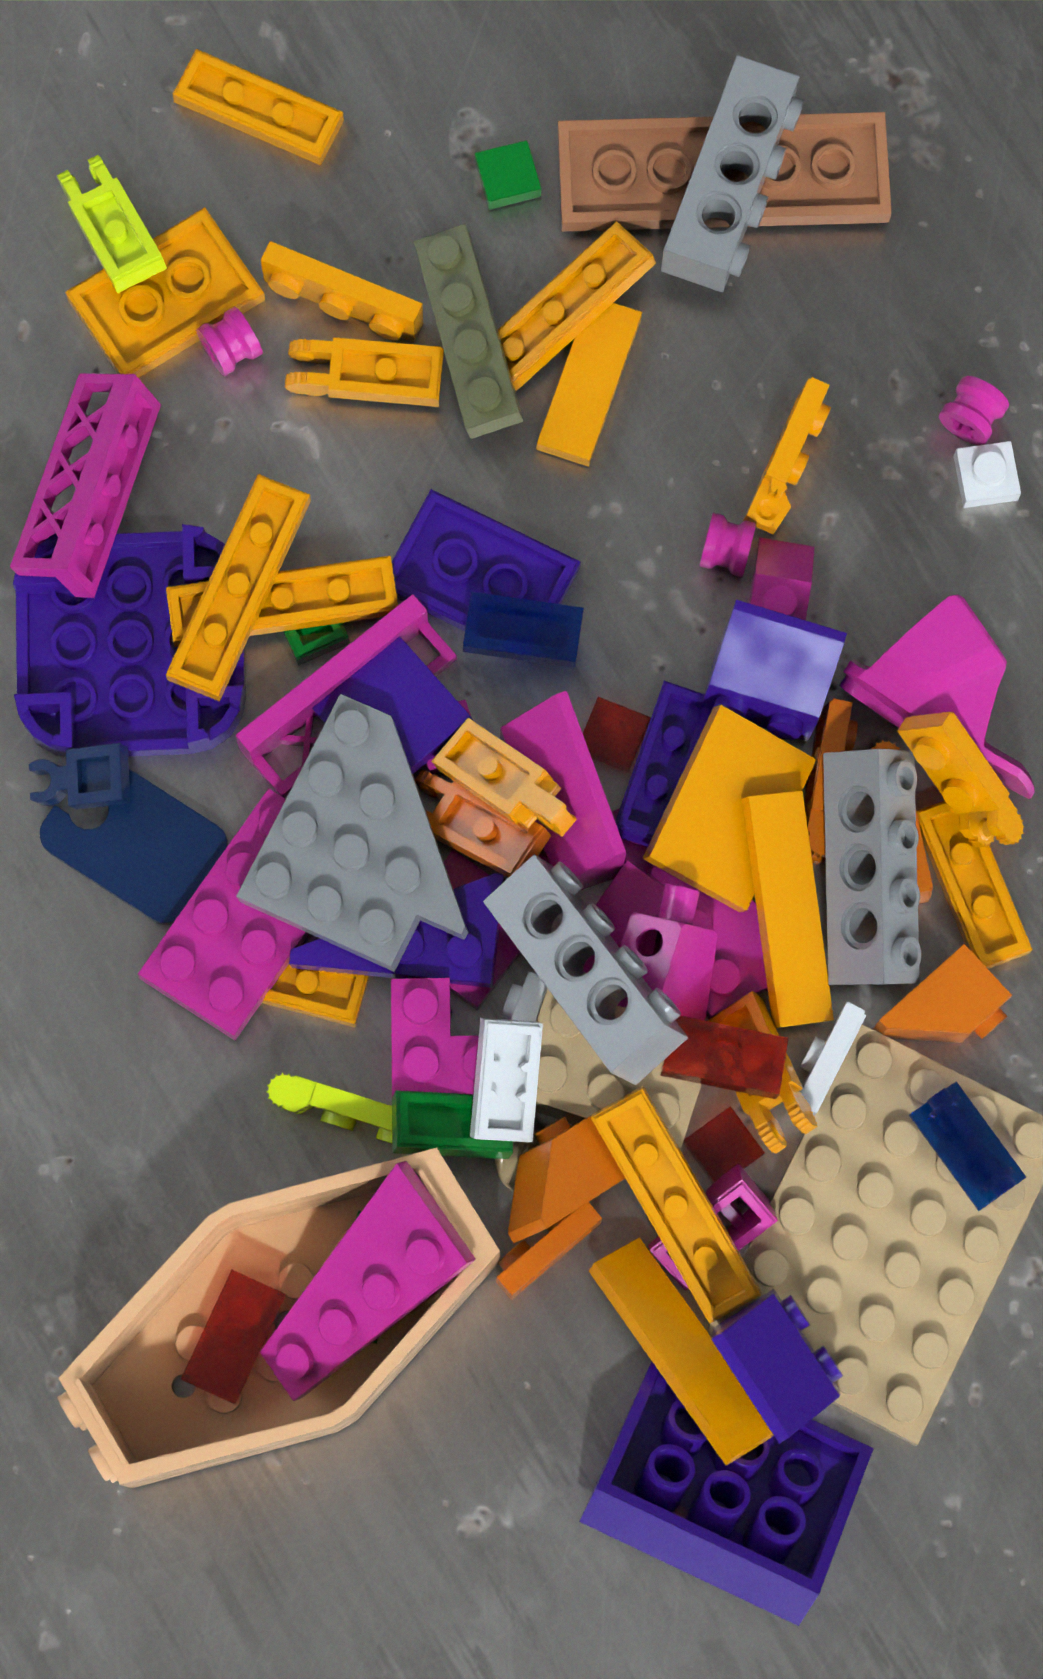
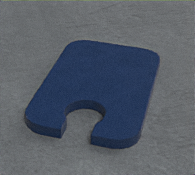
[40,769,228,925]

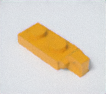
[743,377,831,534]
[431,718,577,837]

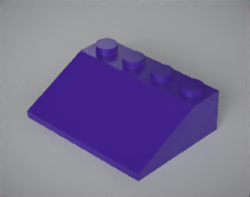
[579,1361,874,1626]

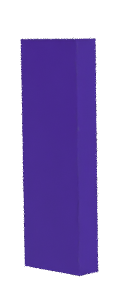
[615,680,711,847]

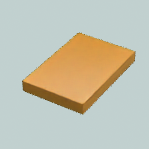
[65,207,265,378]
[642,705,817,913]

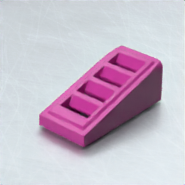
[648,1164,778,1291]

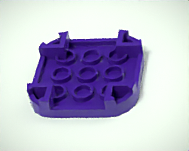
[13,524,246,757]

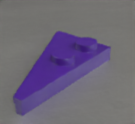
[289,873,505,988]

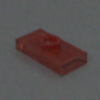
[660,1016,789,1099]
[180,1270,287,1405]

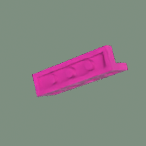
[10,373,161,598]
[235,594,457,798]

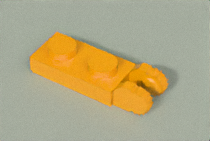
[284,337,444,407]
[897,712,1024,847]
[705,991,818,1154]

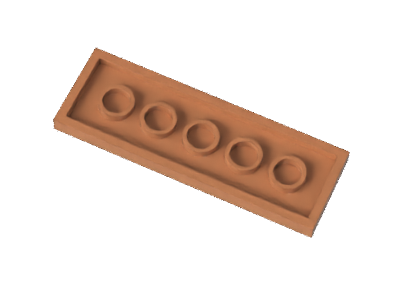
[558,112,892,232]

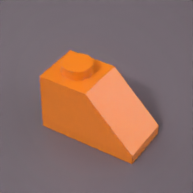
[873,944,1012,1043]
[508,1116,625,1244]

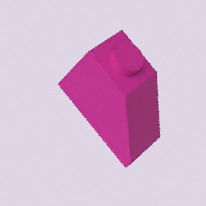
[748,537,815,620]

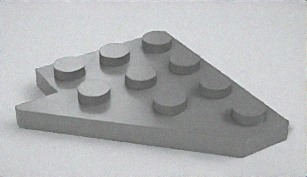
[236,694,468,972]

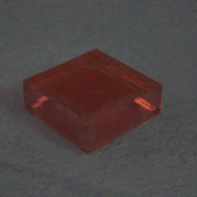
[583,696,651,773]
[683,1106,765,1184]

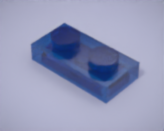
[463,591,584,668]

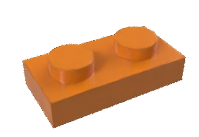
[496,1202,602,1301]

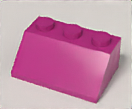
[500,690,626,891]

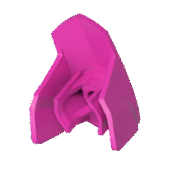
[839,594,1035,800]

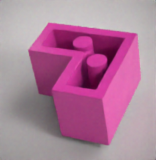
[391,978,479,1096]

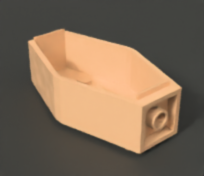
[57,1148,500,1488]

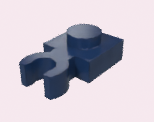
[29,743,130,810]

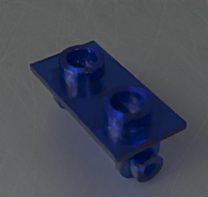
[909,1081,1026,1212]

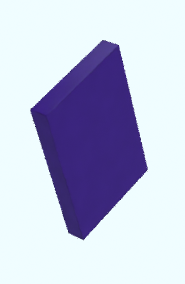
[392,489,581,663]

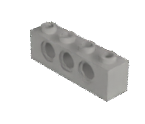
[661,55,804,293]
[823,749,921,985]
[483,854,688,1085]

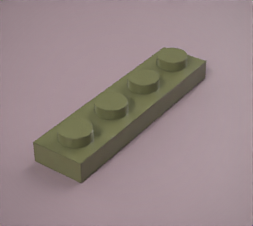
[414,224,524,439]

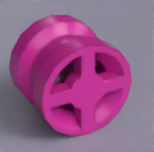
[196,306,263,376]
[938,376,1009,445]
[699,512,757,577]

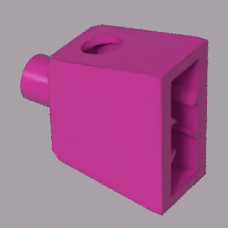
[617,883,717,1023]

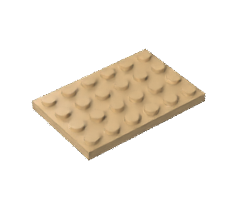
[706,1024,1043,1446]

